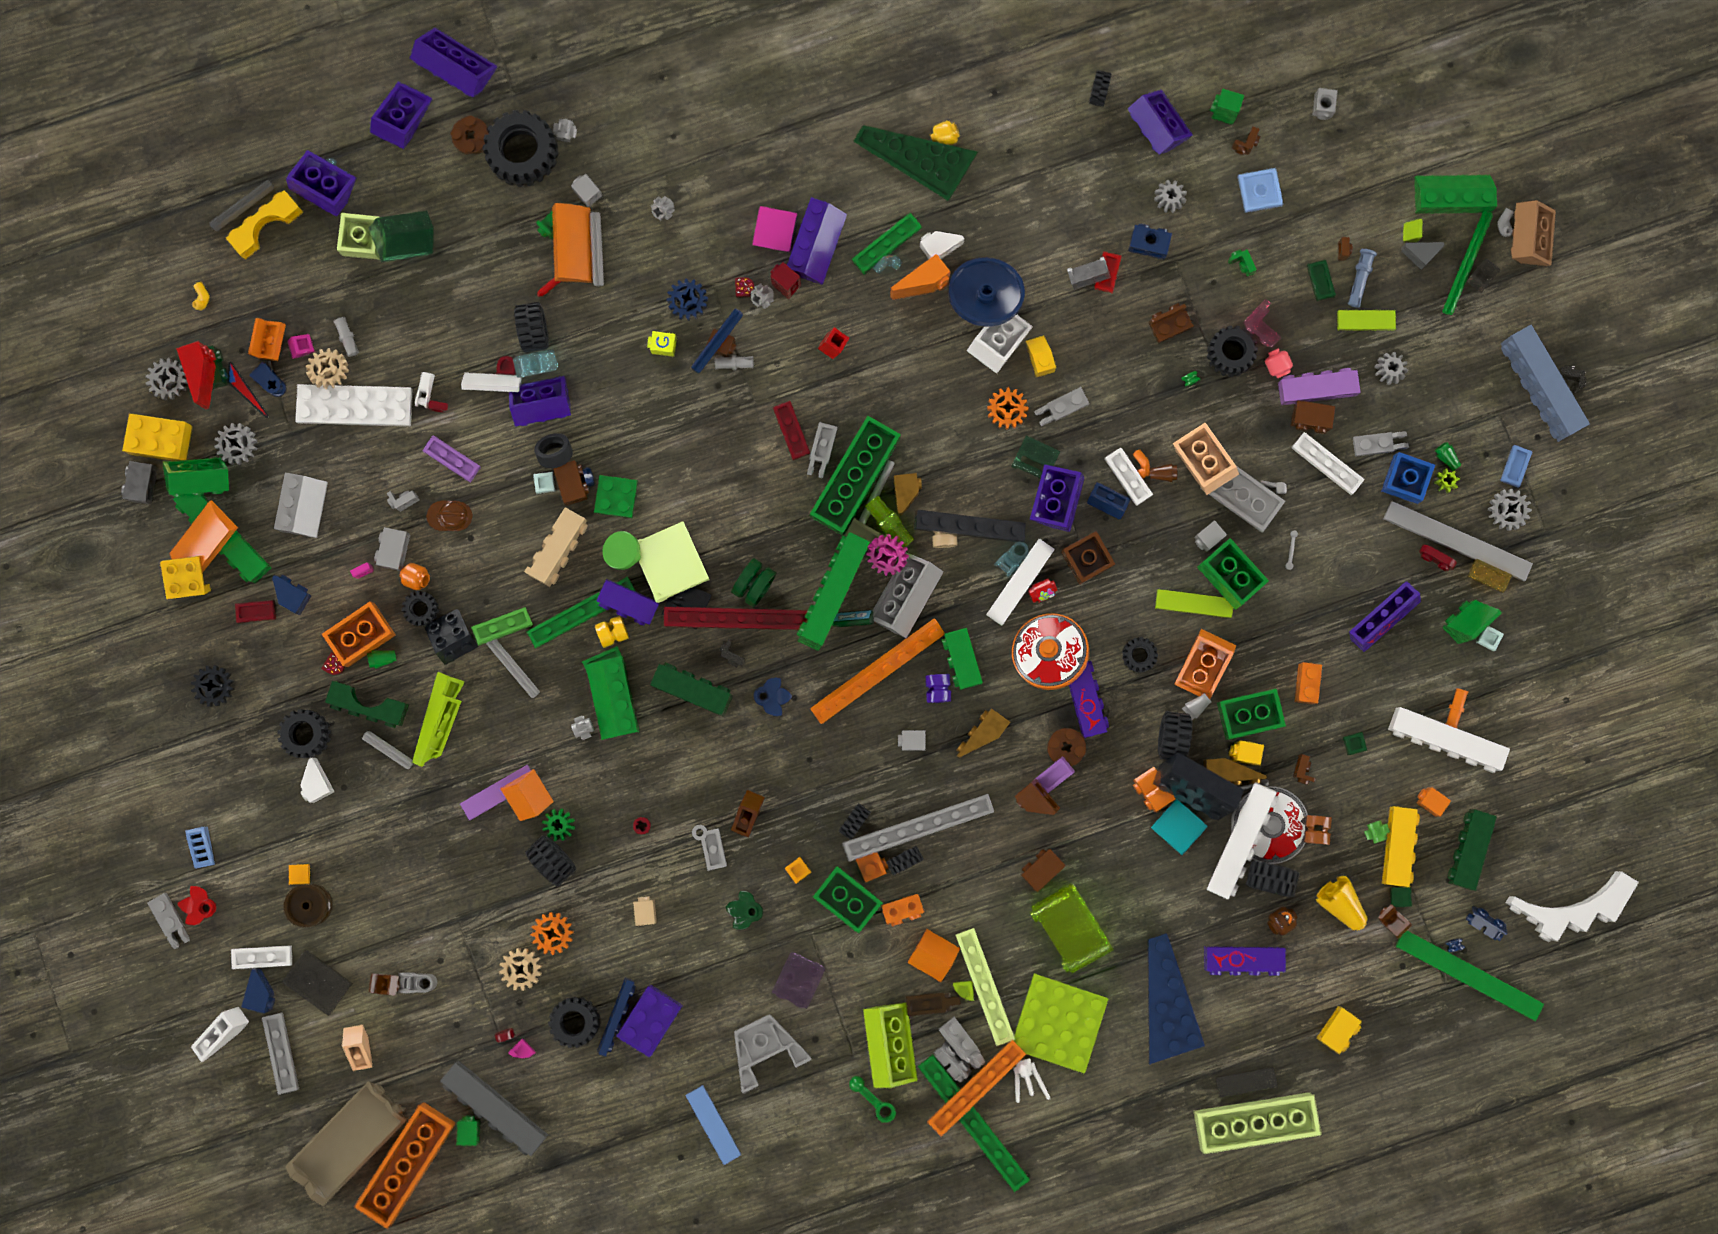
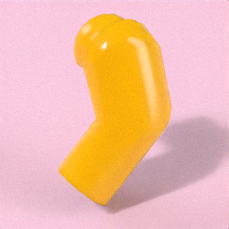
[192,282,210,310]

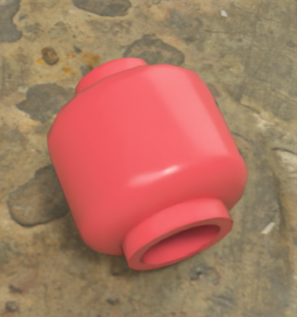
[1265,348,1293,378]

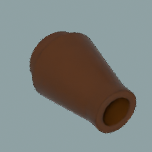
[1150,463,1178,482]

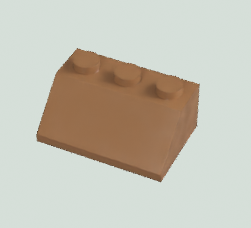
[1511,200,1556,266]

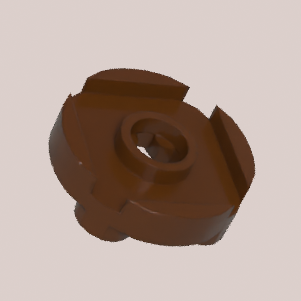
[451,115,488,155]
[1047,728,1086,766]

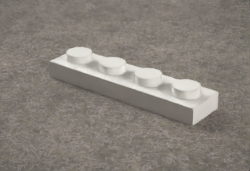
[1292,432,1365,495]

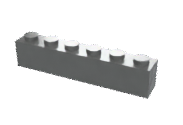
[441,1061,548,1156]

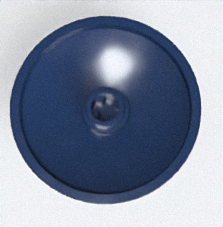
[948,258,1025,327]

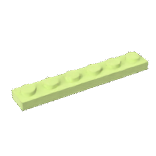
[956,928,1015,1046]

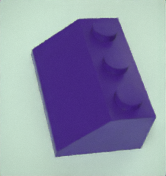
[1128,90,1193,155]
[286,150,356,217]
[509,376,571,427]
[1030,465,1085,532]

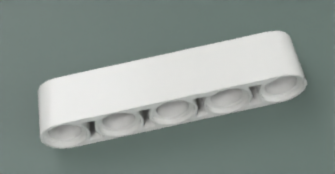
[986,539,1055,626]

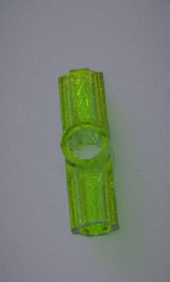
[865,495,914,548]

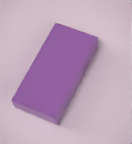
[1036,757,1075,793]

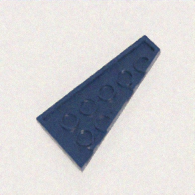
[1148,933,1205,1064]

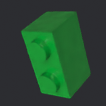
[1210,89,1244,125]

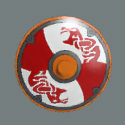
[1012,614,1089,690]

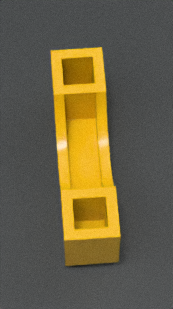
[226,190,303,260]

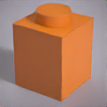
[1417,787,1451,817]

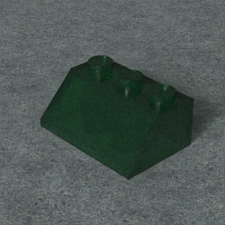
[368,210,434,263]

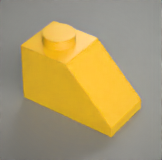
[1025,336,1056,377]

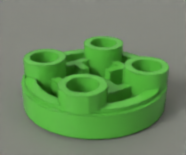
[602,531,641,570]

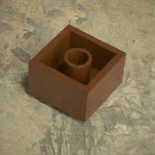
[1061,531,1115,585]

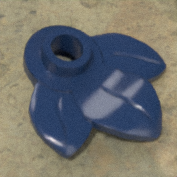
[754,678,792,716]

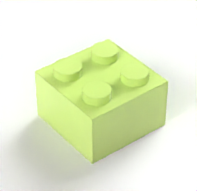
[337,213,384,259]

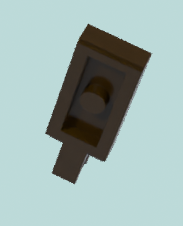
[906,992,961,1016]

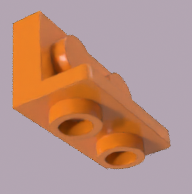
[855,852,888,883]

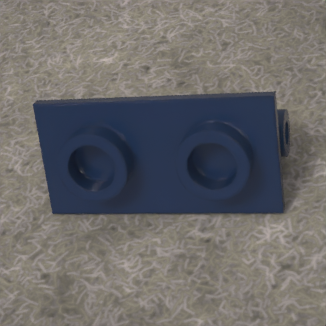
[1466,906,1507,941]

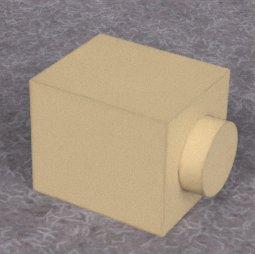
[633,896,657,926]

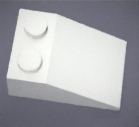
[967,315,1032,373]

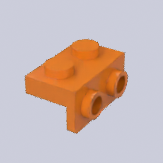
[248,318,286,361]
[882,894,924,926]

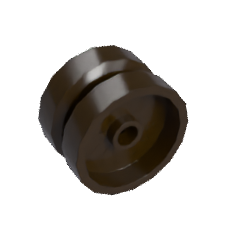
[284,884,333,927]

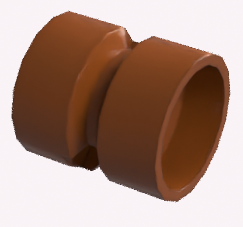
[1304,815,1332,845]

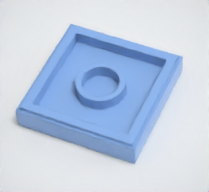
[1238,168,1283,213]

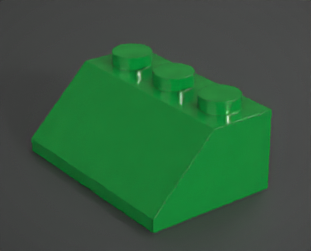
[163,458,229,497]

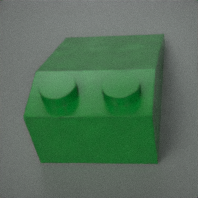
[1442,600,1502,644]

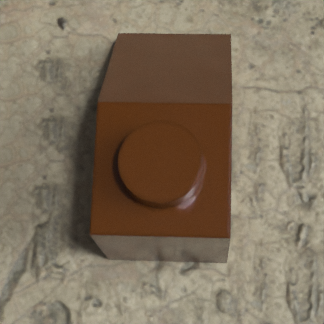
[1014,778,1060,815]
[731,790,765,838]

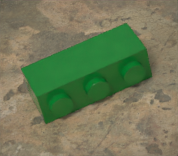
[941,628,983,690]

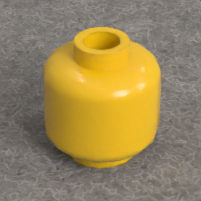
[930,120,960,145]

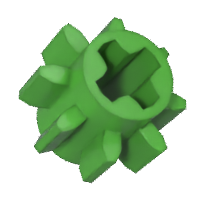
[1364,820,1390,843]

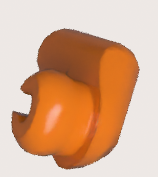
[1133,449,1150,479]

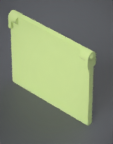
[638,522,709,603]

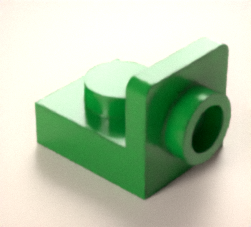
[536,210,553,240]
[1228,249,1257,277]

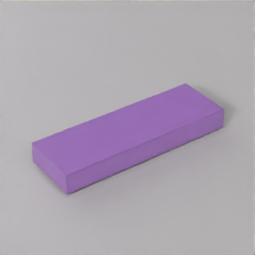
[422,435,481,483]

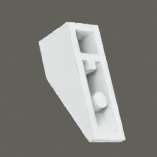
[191,1007,249,1062]

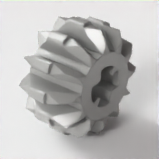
[1154,180,1187,213]
[1375,352,1408,385]

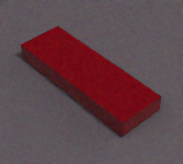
[773,401,811,461]

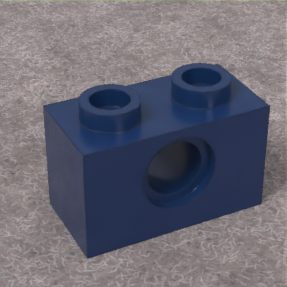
[1128,224,1172,260]

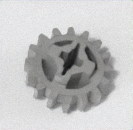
[145,358,188,400]
[214,423,258,465]
[1488,489,1532,531]

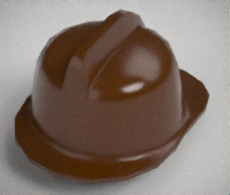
[426,501,472,531]

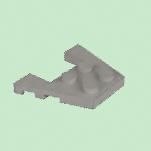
[734,1014,812,1093]

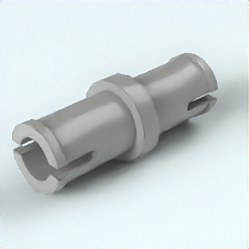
[333,317,359,357]
[715,355,754,370]

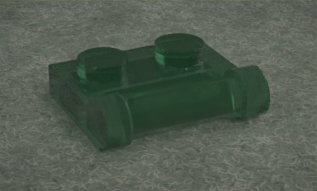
[1011,435,1061,479]

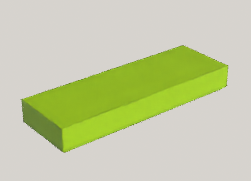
[1337,310,1396,330]

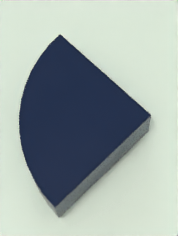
[583,467,596,487]

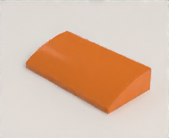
[553,203,593,283]
[170,500,238,573]

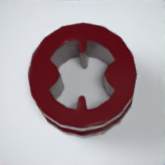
[633,817,651,835]

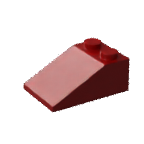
[176,341,216,409]

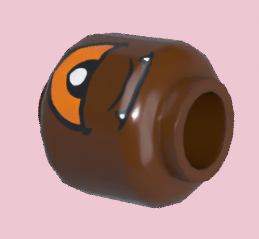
[1267,907,1298,936]

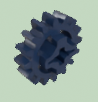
[667,279,708,321]

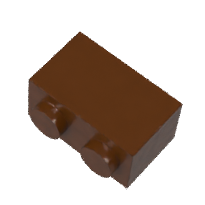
[1291,400,1336,434]
[553,460,590,506]
[1020,848,1066,892]

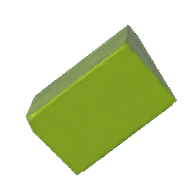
[1403,219,1423,243]

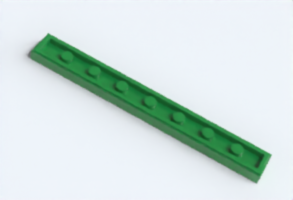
[1395,931,1544,1021]
[918,1054,1030,1192]

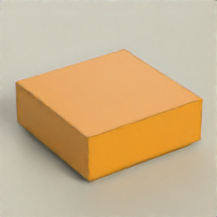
[785,857,811,884]
[289,864,310,885]

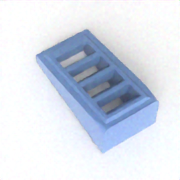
[185,827,215,869]

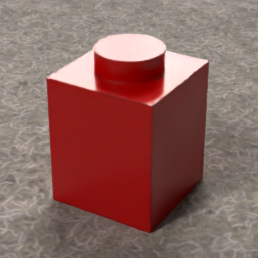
[817,327,849,359]

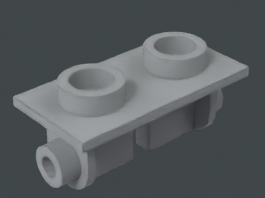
[934,1041,972,1082]

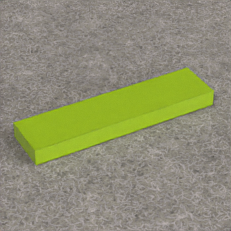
[1155,589,1233,618]

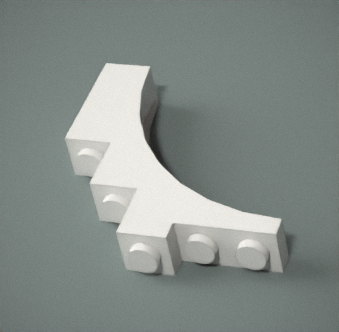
[1506,871,1639,942]

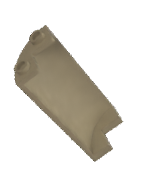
[285,1081,407,1206]

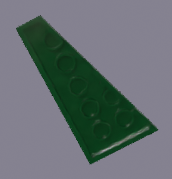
[853,125,978,201]

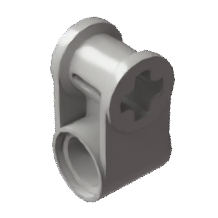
[398,972,437,993]

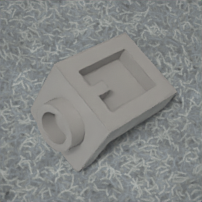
[387,491,420,512]

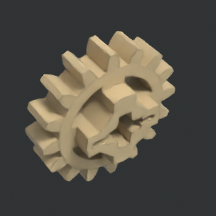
[306,348,349,389]
[499,948,543,991]

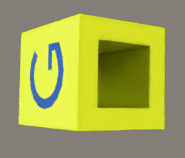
[647,331,677,357]

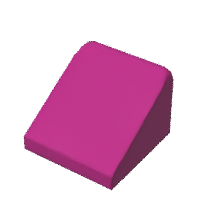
[288,334,315,359]

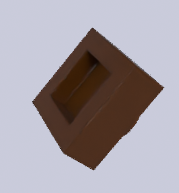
[1338,237,1353,261]

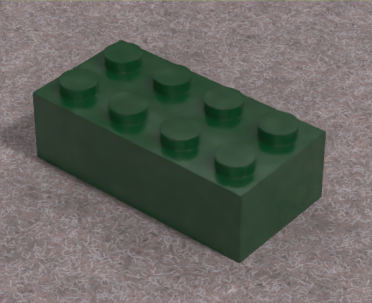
[650,662,733,717]

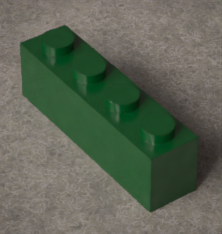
[1447,809,1497,891]

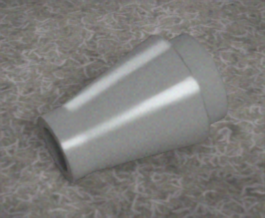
[1182,693,1211,720]

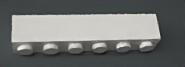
[1388,707,1510,773]
[1207,782,1279,899]

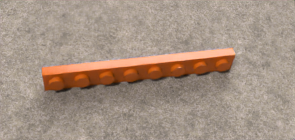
[810,618,945,724]

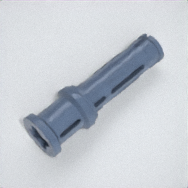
[1348,249,1377,308]

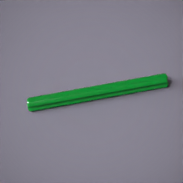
[1442,211,1493,315]

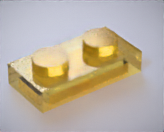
[1467,559,1512,593]

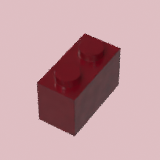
[770,262,801,299]

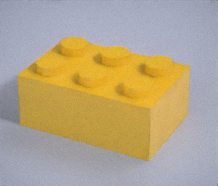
[122,414,192,461]

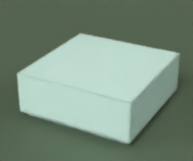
[534,472,555,494]
[1477,626,1504,651]

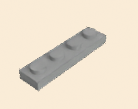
[262,1012,299,1095]

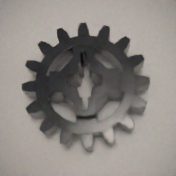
[191,665,235,707]

